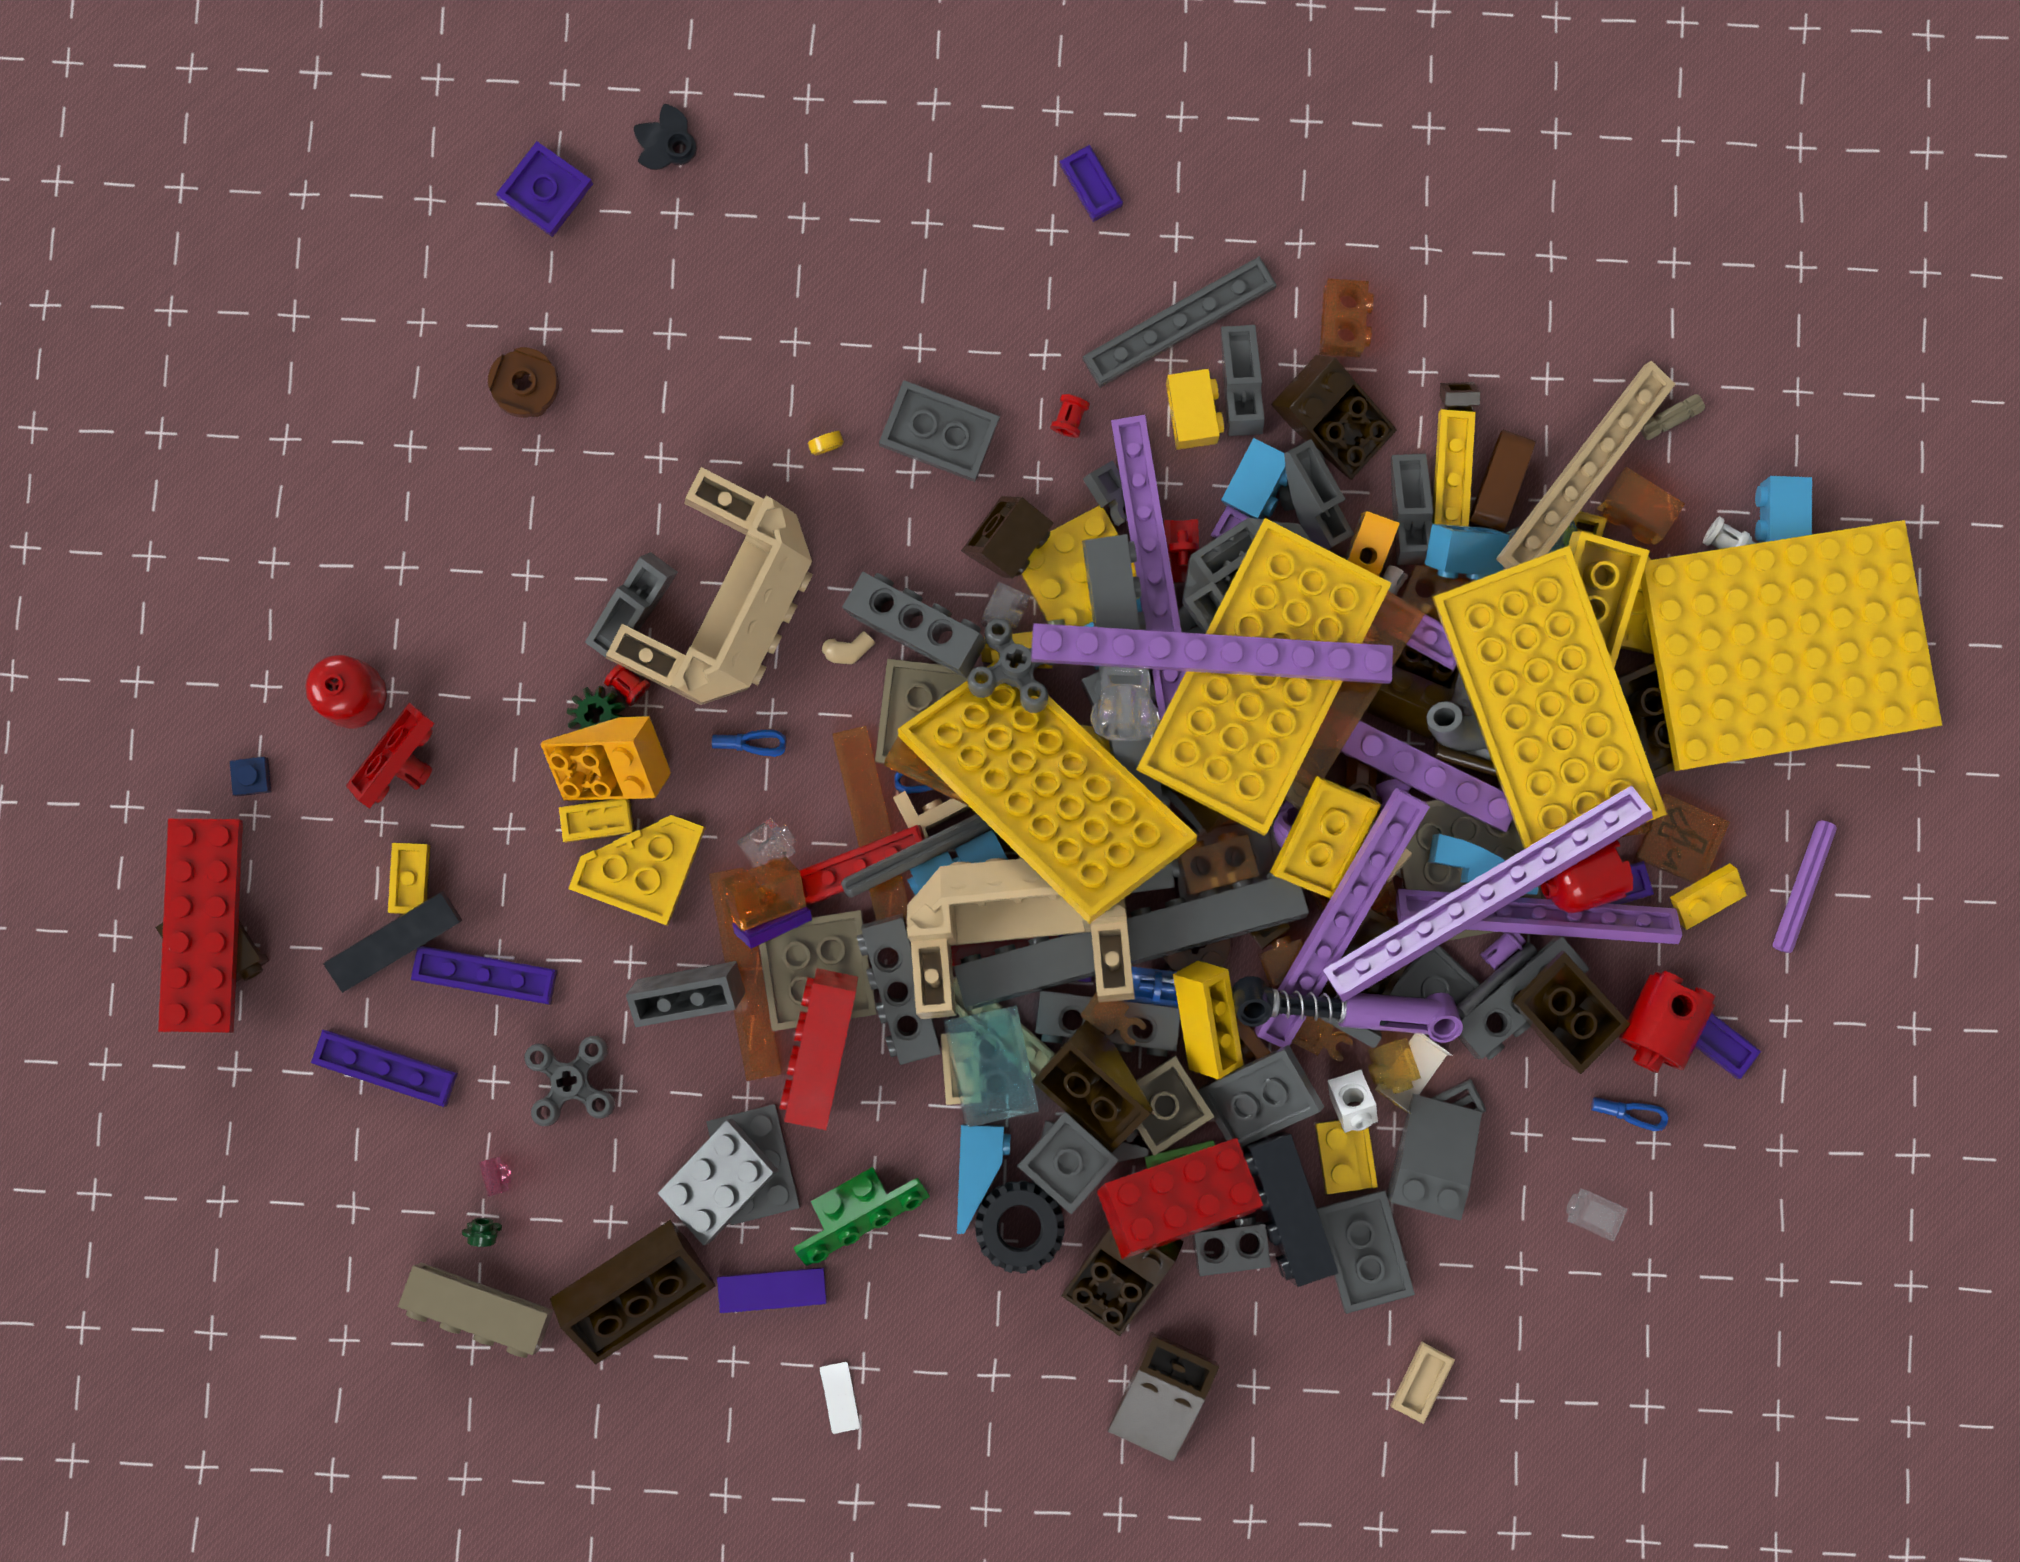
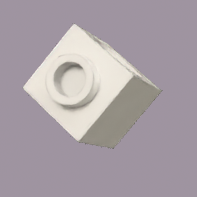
[1328,1070,1378,1133]

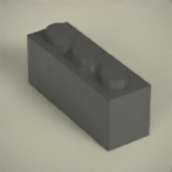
[626,961,746,1028]

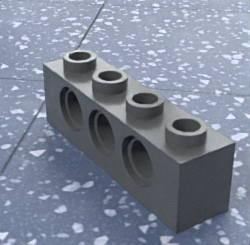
[842,572,986,678]
[857,914,941,1065]
[1458,936,1590,1060]
[1035,991,1180,1057]

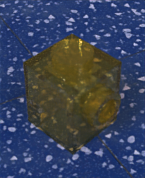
[1368,1037,1421,1094]

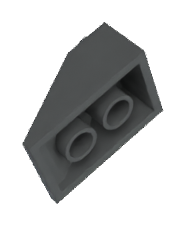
[1386,1093,1482,1221]

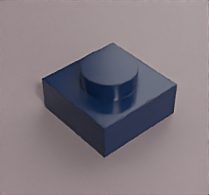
[230,757,271,796]

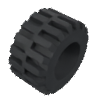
[975,1180,1065,1274]

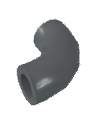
[1427,702,1487,750]

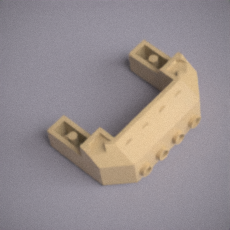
[606,467,813,705]
[907,857,1135,1019]

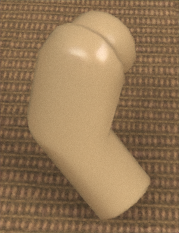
[822,631,875,664]

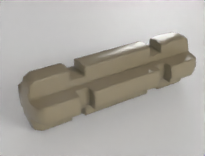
[1640,394,1705,440]

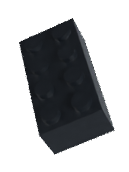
[1244,1132,1338,1287]

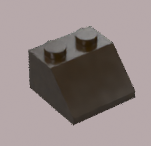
[961,496,1054,579]

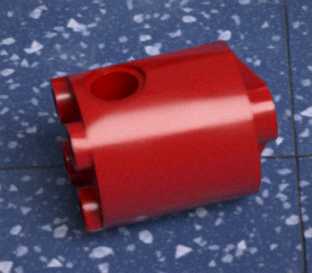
[1619,971,1716,1073]

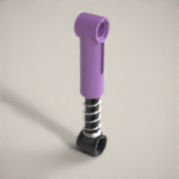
[1232,976,1463,1043]

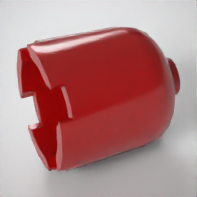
[305,655,387,729]
[1540,840,1633,913]

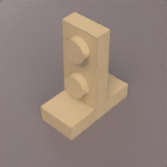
[893,791,971,838]

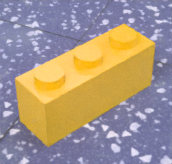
[1173,961,1244,1080]

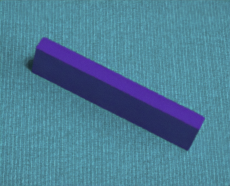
[411,946,557,1005]
[311,1030,458,1107]

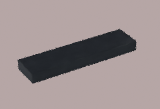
[323,891,462,993]

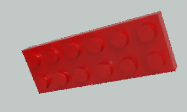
[158,818,243,1033]

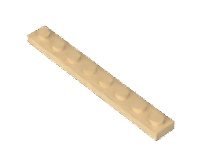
[1496,361,1676,569]

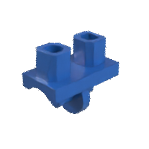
[1122,967,1179,1008]

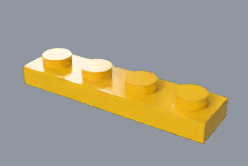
[1432,409,1476,526]

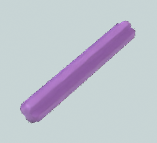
[1773,820,1837,953]

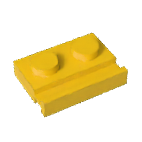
[1315,1120,1378,1194]

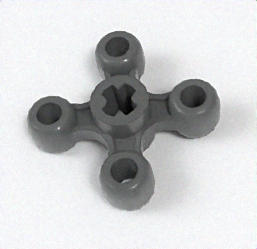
[968,618,1057,713]
[524,1036,615,1127]

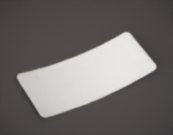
[820,1362,860,1434]

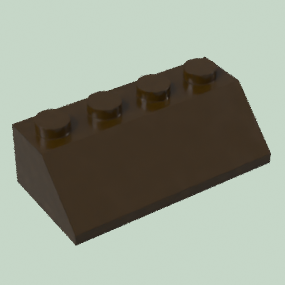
[549,1220,715,1365]

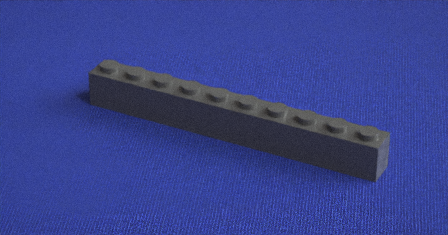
[1082,534,1179,893]
[954,873,1309,1011]

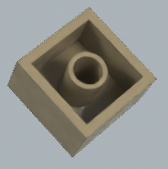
[1136,1056,1214,1156]

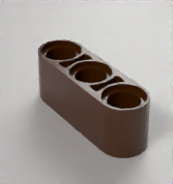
[1469,429,1535,532]

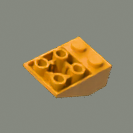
[540,716,671,801]

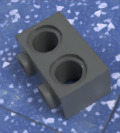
[1192,1216,1271,1276]

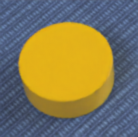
[808,431,844,456]

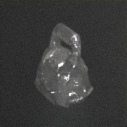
[1090,666,1160,741]

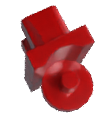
[1163,519,1199,583]

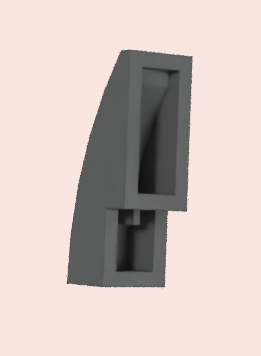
[1221,325,1264,436]
[1284,439,1354,550]
[1391,454,1433,566]
[585,552,678,662]

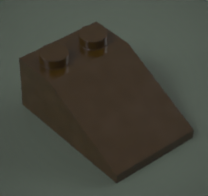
[1617,660,1674,778]
[1512,950,1630,1074]
[1032,1020,1153,1153]

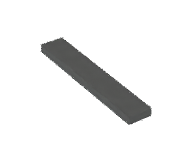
[1082,256,1277,388]

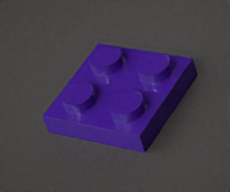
[496,141,593,238]

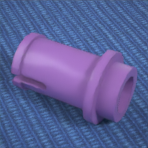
[1480,932,1526,971]

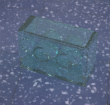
[943,1005,1039,1127]

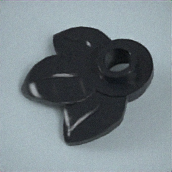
[633,104,697,170]

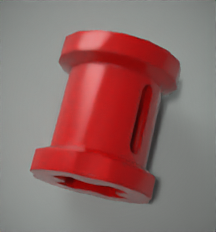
[1050,394,1090,438]
[604,664,651,706]

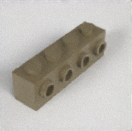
[398,1263,554,1358]

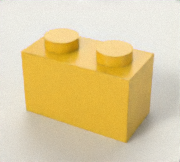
[1166,369,1224,450]

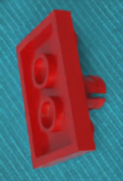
[346,702,435,809]

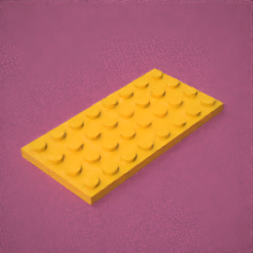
[1136,518,1392,836]
[1432,546,1667,849]
[898,659,1198,924]

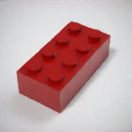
[779,968,858,1130]
[1097,1138,1264,1260]

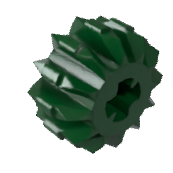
[566,686,626,730]

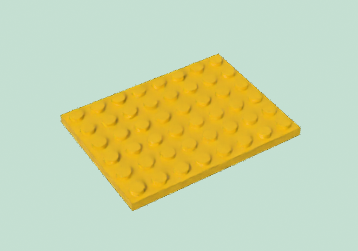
[1641,520,1942,771]

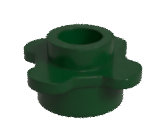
[462,1218,502,1247]

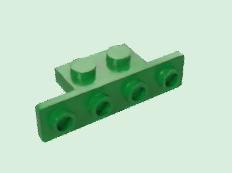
[794,1167,929,1266]

